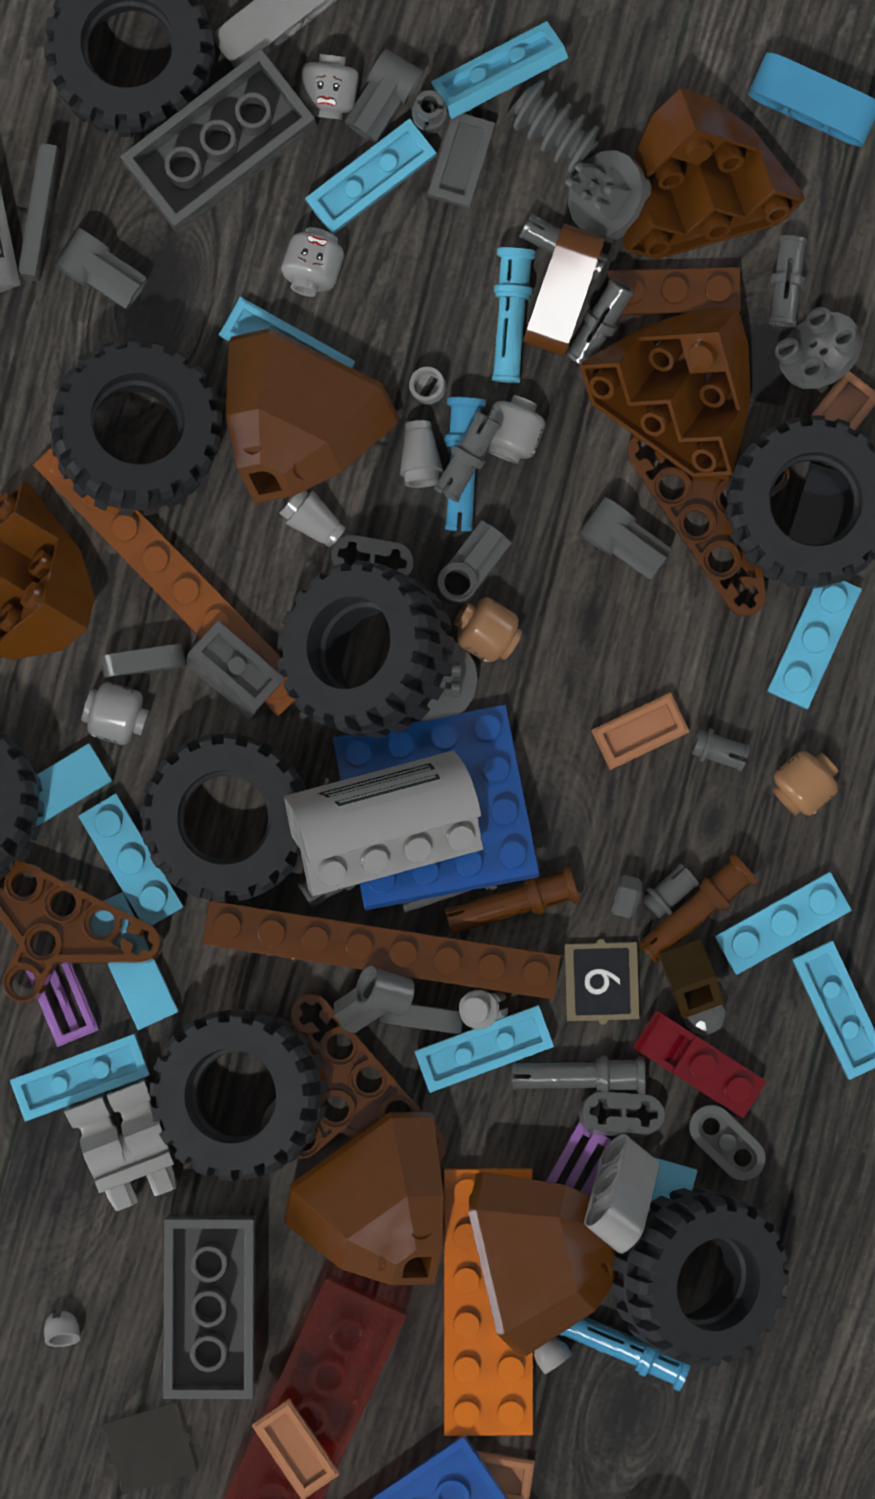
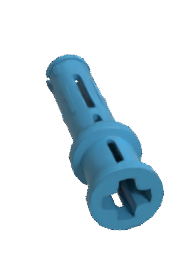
[444,397,486,532]
[559,1317,691,1391]

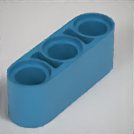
[748,52,875,147]

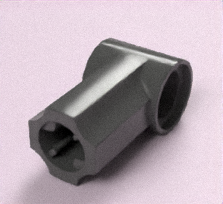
[345,48,424,143]
[54,228,148,310]
[579,497,672,581]
[436,520,512,607]
[333,966,414,1033]

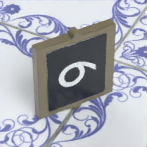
[564,939,640,1025]

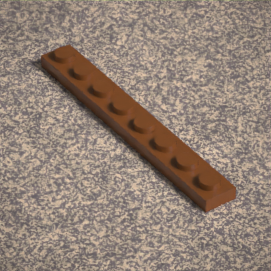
[33,448,297,717]

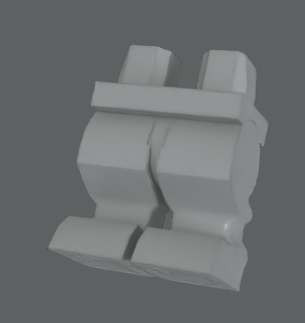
[64,1077,177,1211]

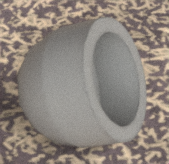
[409,367,446,404]
[44,1310,80,1347]
[534,1337,573,1374]

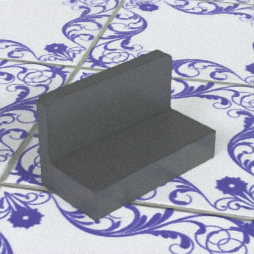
[186,621,285,720]

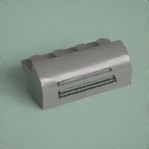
[284,750,483,896]

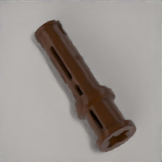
[637,852,760,964]
[445,865,581,935]

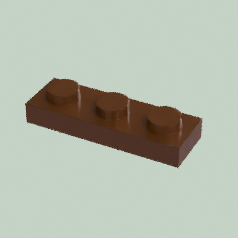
[607,267,741,316]

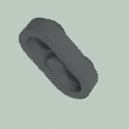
[689,1104,766,1181]

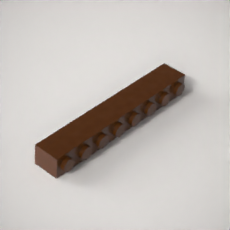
[202,900,561,1000]

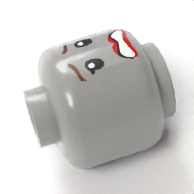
[299,54,359,120]
[281,227,344,297]
[487,395,546,464]
[81,682,150,745]

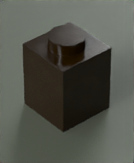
[659,939,724,1019]

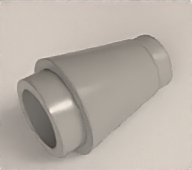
[400,420,443,488]
[279,489,346,548]

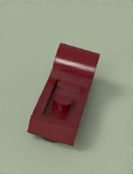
[632,1010,767,1118]

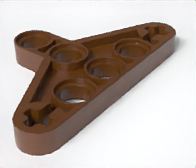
[627,436,789,617]
[0,859,163,1004]
[291,993,447,1161]

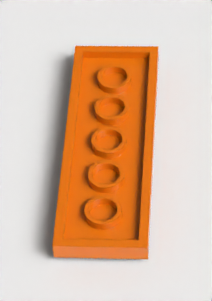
[444,1168,533,1436]

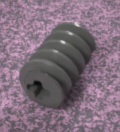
[504,79,600,176]

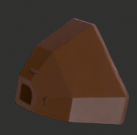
[624,88,805,259]
[580,307,750,477]
[226,328,399,504]
[0,481,95,660]
[284,1112,444,1285]
[468,1172,621,1357]

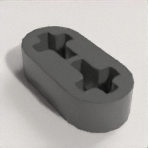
[331,535,414,576]
[101,644,187,678]
[378,1003,463,1034]
[578,1092,665,1137]

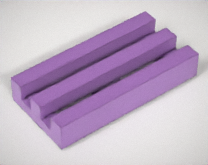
[26,964,99,1047]
[545,1121,612,1196]

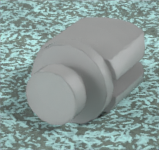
[459,989,508,1029]

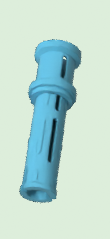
[492,247,537,383]

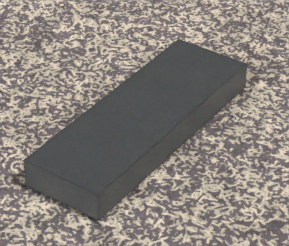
[18,143,61,282]

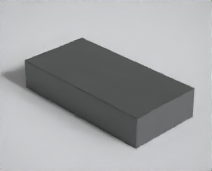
[428,113,495,209]

